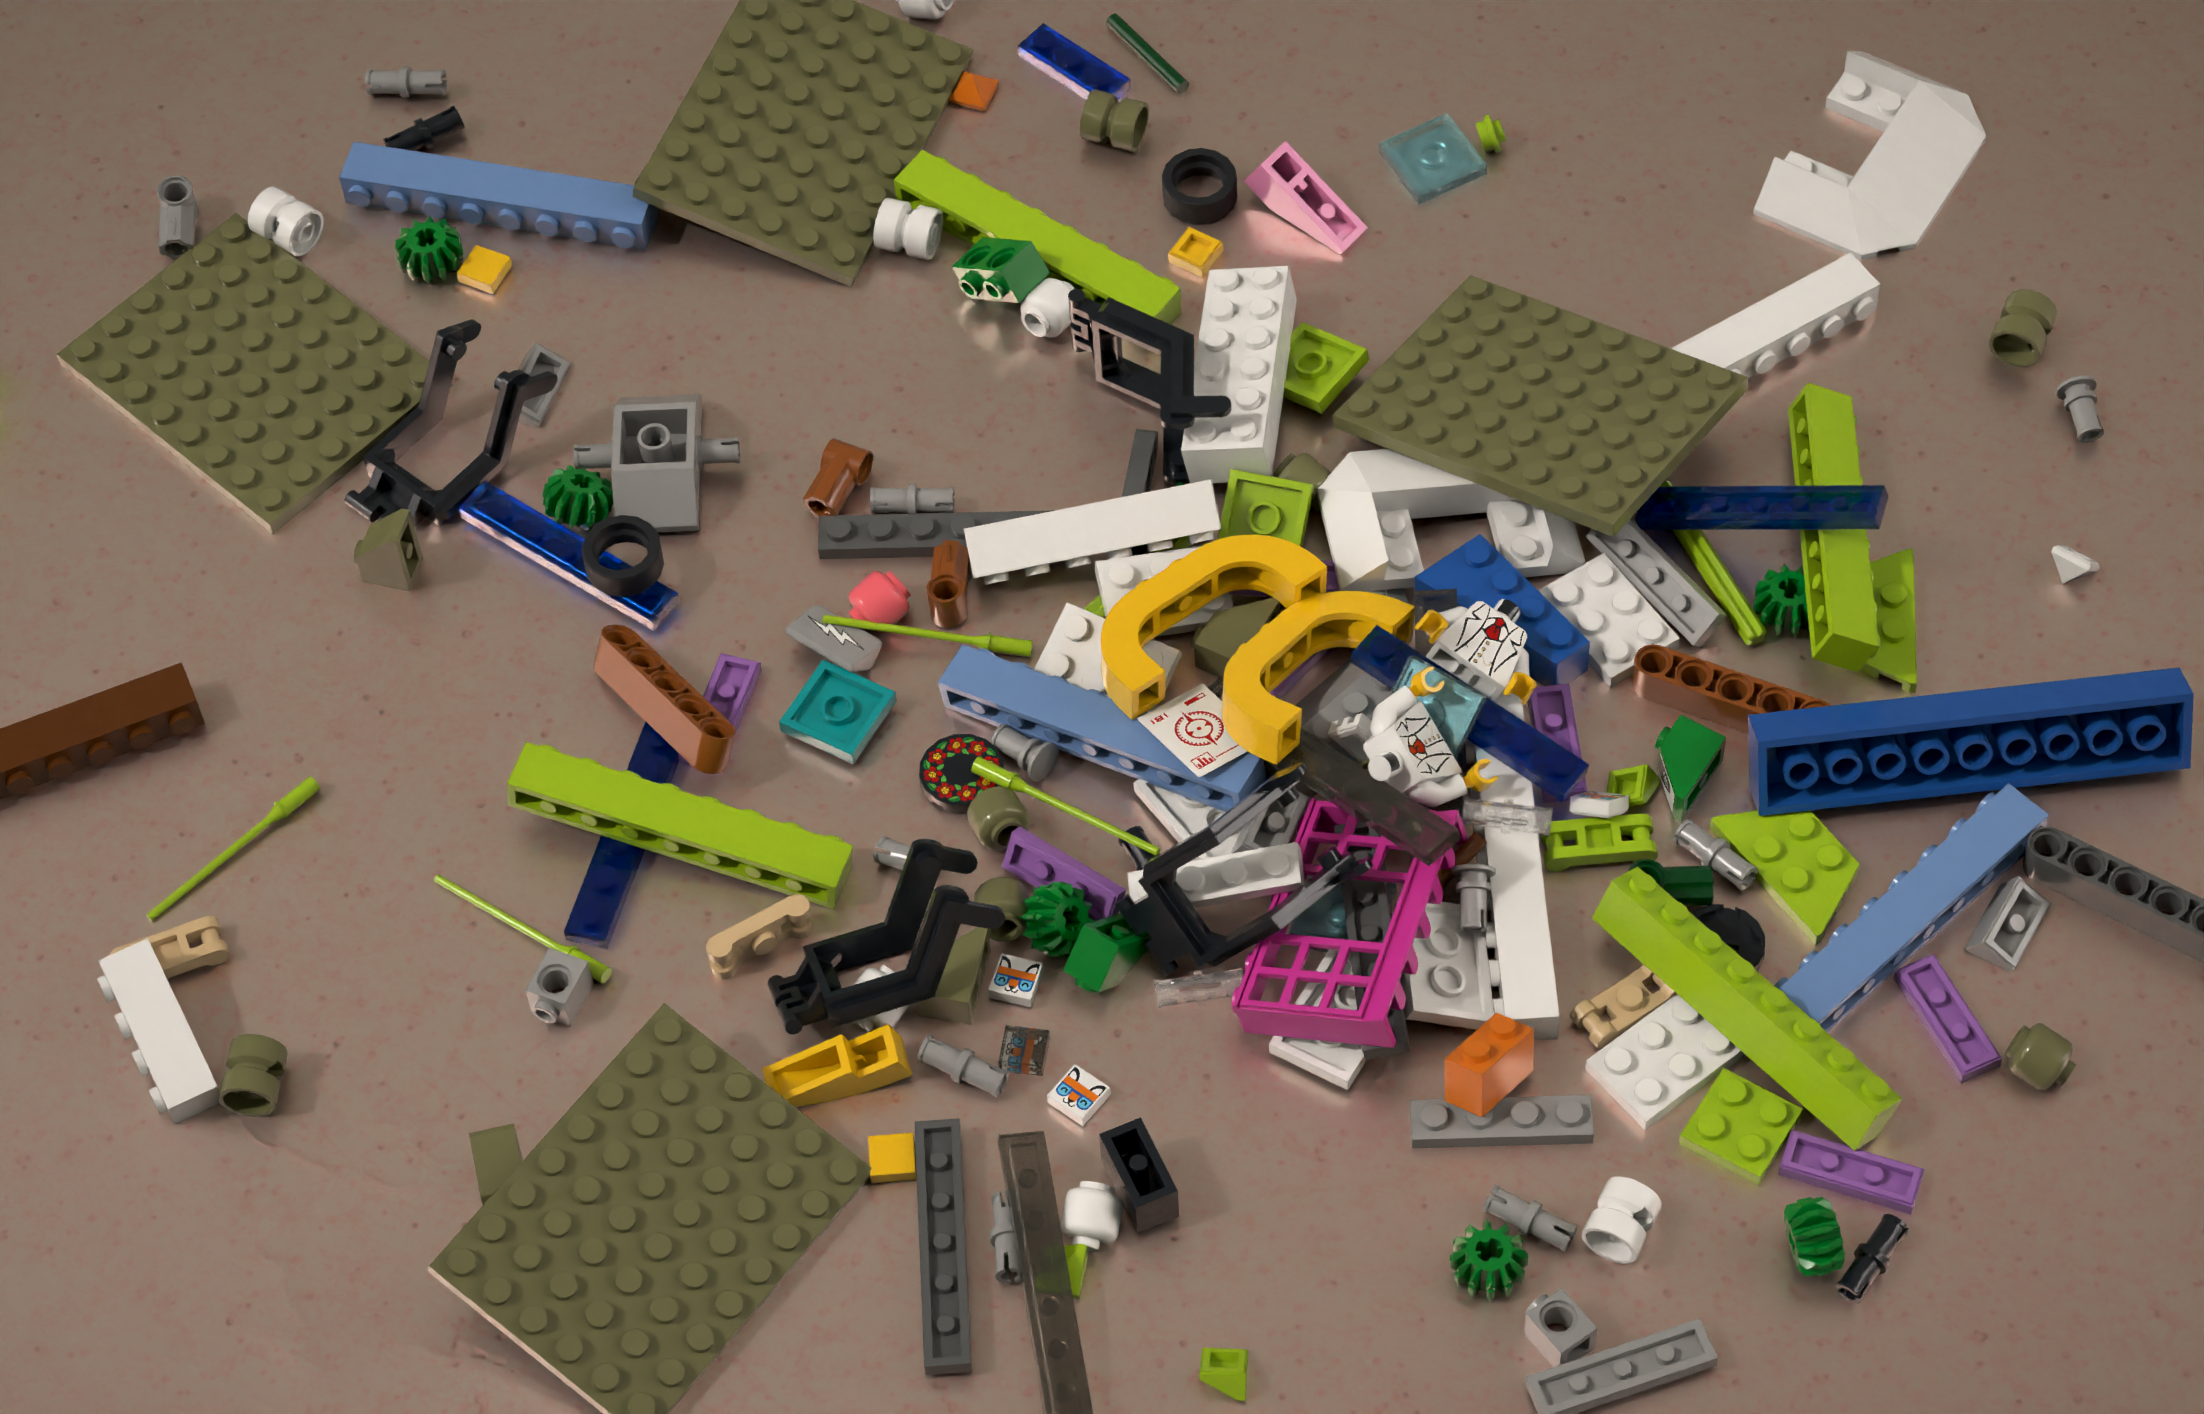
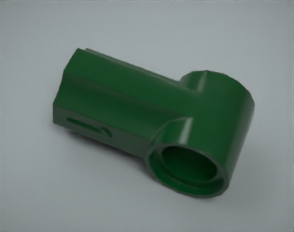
[1628,859,1714,906]

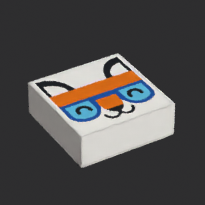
[1570,791,1629,818]
[988,953,1044,1008]
[1047,1064,1111,1126]

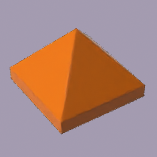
[949,71,999,112]

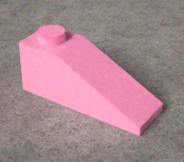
[1244,141,1368,254]

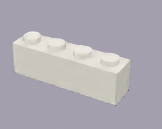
[97,938,220,1125]

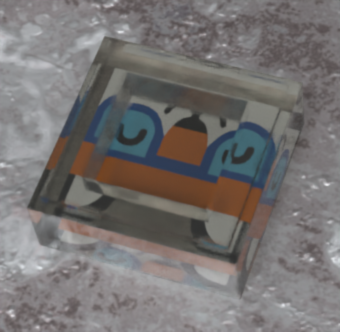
[998,1025,1050,1076]

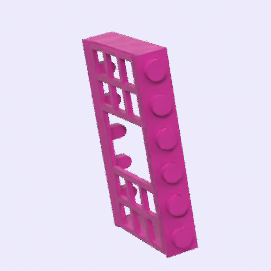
[1231,798,1468,1048]

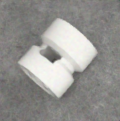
[248,187,324,256]
[873,197,943,260]
[1582,1176,1662,1264]

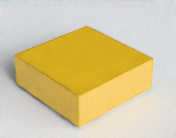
[1168,227,1223,278]
[456,245,512,294]
[868,1132,917,1183]

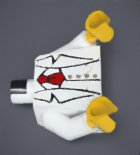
[1414,599,1536,706]
[1363,667,1498,807]

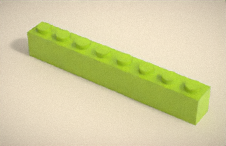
[894,149,1182,324]
[1788,383,1881,673]
[507,742,853,909]
[1592,866,1903,1151]

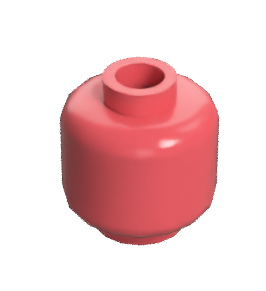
[848,571,911,633]

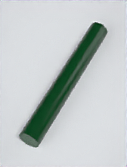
[1106,13,1189,94]

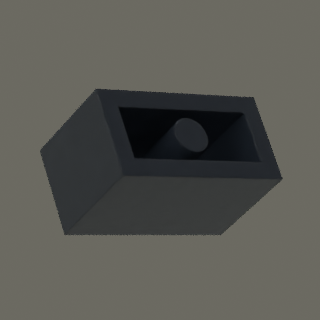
[1099,1117,1179,1233]

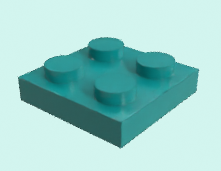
[779,660,897,764]

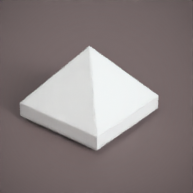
[2051,545,2100,584]

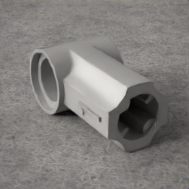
[157,175,199,260]

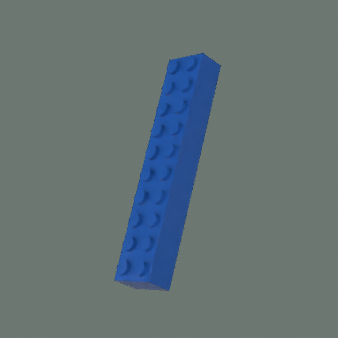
[1748,667,2194,816]

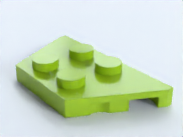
[1861,549,1917,693]
[1709,810,1860,945]

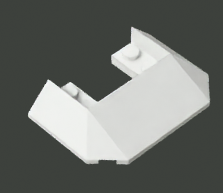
[1753,51,1986,260]
[1317,449,1586,592]

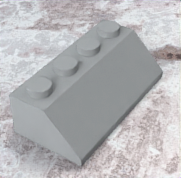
[1263,655,1408,800]

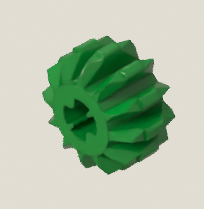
[395,215,464,285]
[542,465,613,530]
[1753,563,1809,637]
[1020,882,1094,957]
[1784,1197,1845,1277]
[1449,1219,1528,1301]

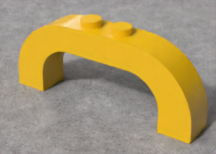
[1101,535,1327,720]
[1221,591,1415,765]

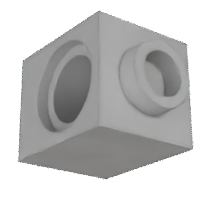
[525,948,594,1026]
[1524,1288,1597,1367]

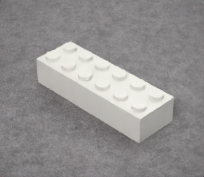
[1181,266,1297,483]

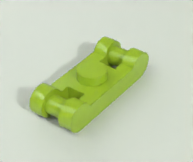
[1539,814,1658,872]

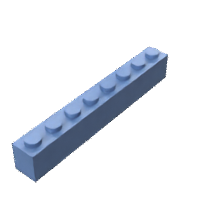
[339,142,659,250]
[938,644,1267,812]
[1774,783,2049,1033]

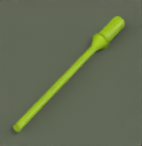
[822,614,1033,657]
[971,757,1161,856]
[146,776,321,921]
[434,874,612,984]

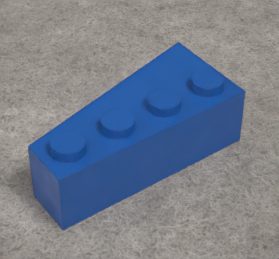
[1414,534,1590,686]

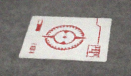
[1137,684,1248,777]

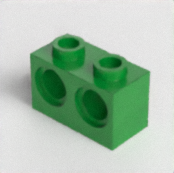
[952,237,1050,303]

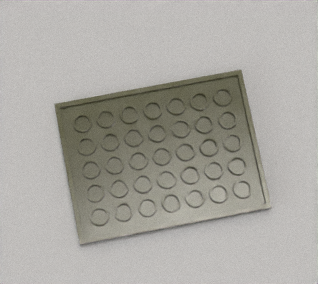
[633,0,974,287]
[57,213,452,534]
[1333,275,1748,537]
[428,1003,872,1414]

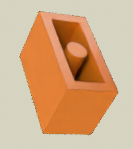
[1445,1013,1534,1118]

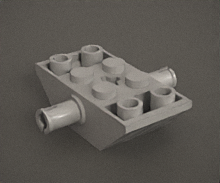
[573,394,740,532]

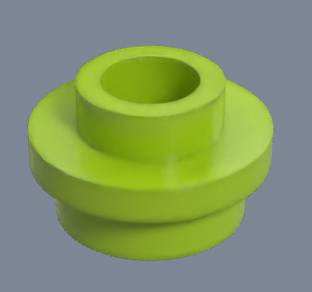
[1475,114,1507,153]

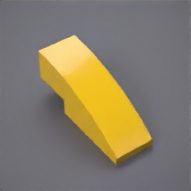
[762,1024,912,1107]

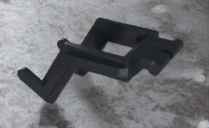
[1068,289,1232,484]
[344,319,558,527]
[1115,762,1374,976]
[767,839,1005,1035]

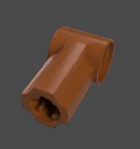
[803,438,874,518]
[926,540,970,628]

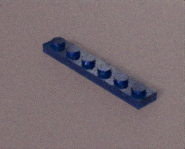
[459,480,680,631]
[1635,485,1889,530]
[1350,625,1589,803]
[564,721,679,949]

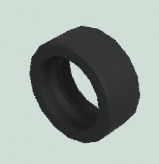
[1162,148,1237,225]
[581,515,664,597]

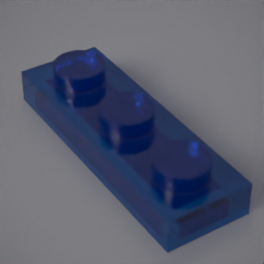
[1018,23,1131,100]

